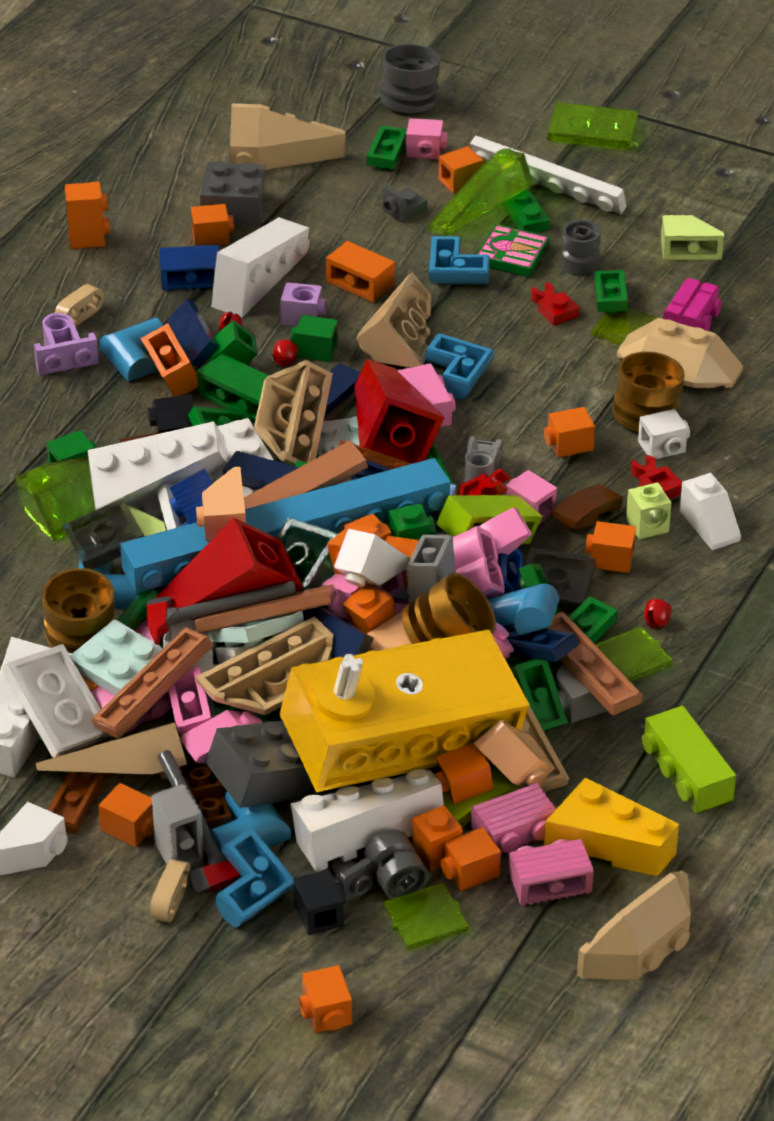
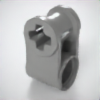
[465,436,503,482]

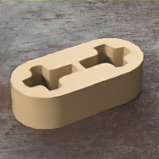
[54,284,104,327]
[150,859,191,923]

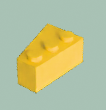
[544,777,679,876]

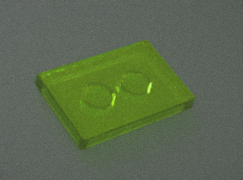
[547,102,638,150]

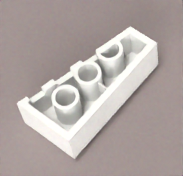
[211,217,310,318]
[88,421,228,523]
[0,637,71,777]
[291,769,444,872]

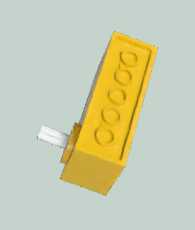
[280,629,530,792]

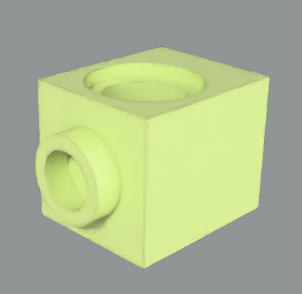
[626,483,671,539]

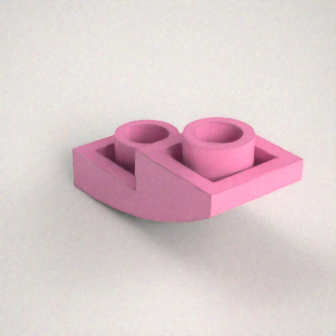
[479,507,532,555]

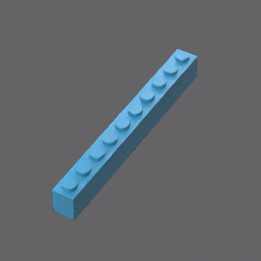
[120,458,450,594]

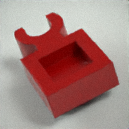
[531,282,579,326]
[631,455,682,499]
[458,469,510,495]

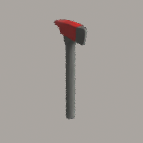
[147,581,297,645]
[158,750,241,895]

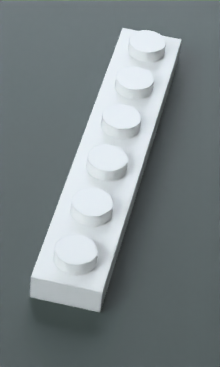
[470,135,627,215]

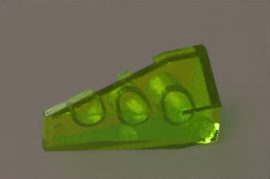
[427,148,533,236]
[15,456,95,541]

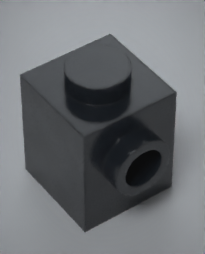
[147,394,193,433]
[293,869,346,935]

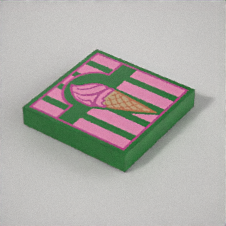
[476,224,550,277]

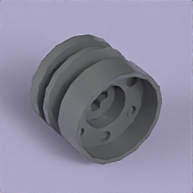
[380,44,440,113]

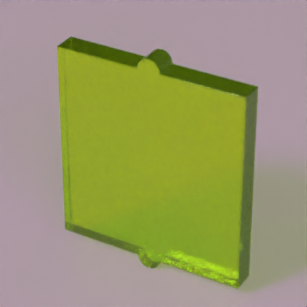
[591,308,659,344]
[595,626,672,682]
[384,883,468,950]

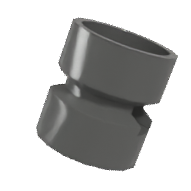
[561,220,601,276]
[364,830,429,900]

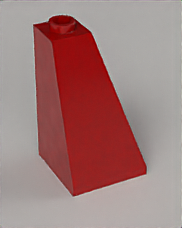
[355,359,445,464]
[155,518,303,620]

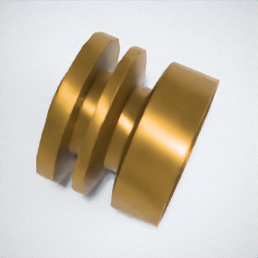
[612,351,685,432]
[42,568,116,654]
[402,573,496,644]

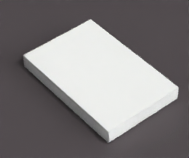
[2,644,111,758]

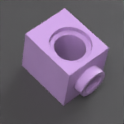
[281,282,327,326]

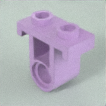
[34,313,99,376]

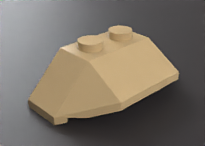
[617,318,743,388]
[254,360,333,466]
[195,616,334,715]
[577,870,691,980]

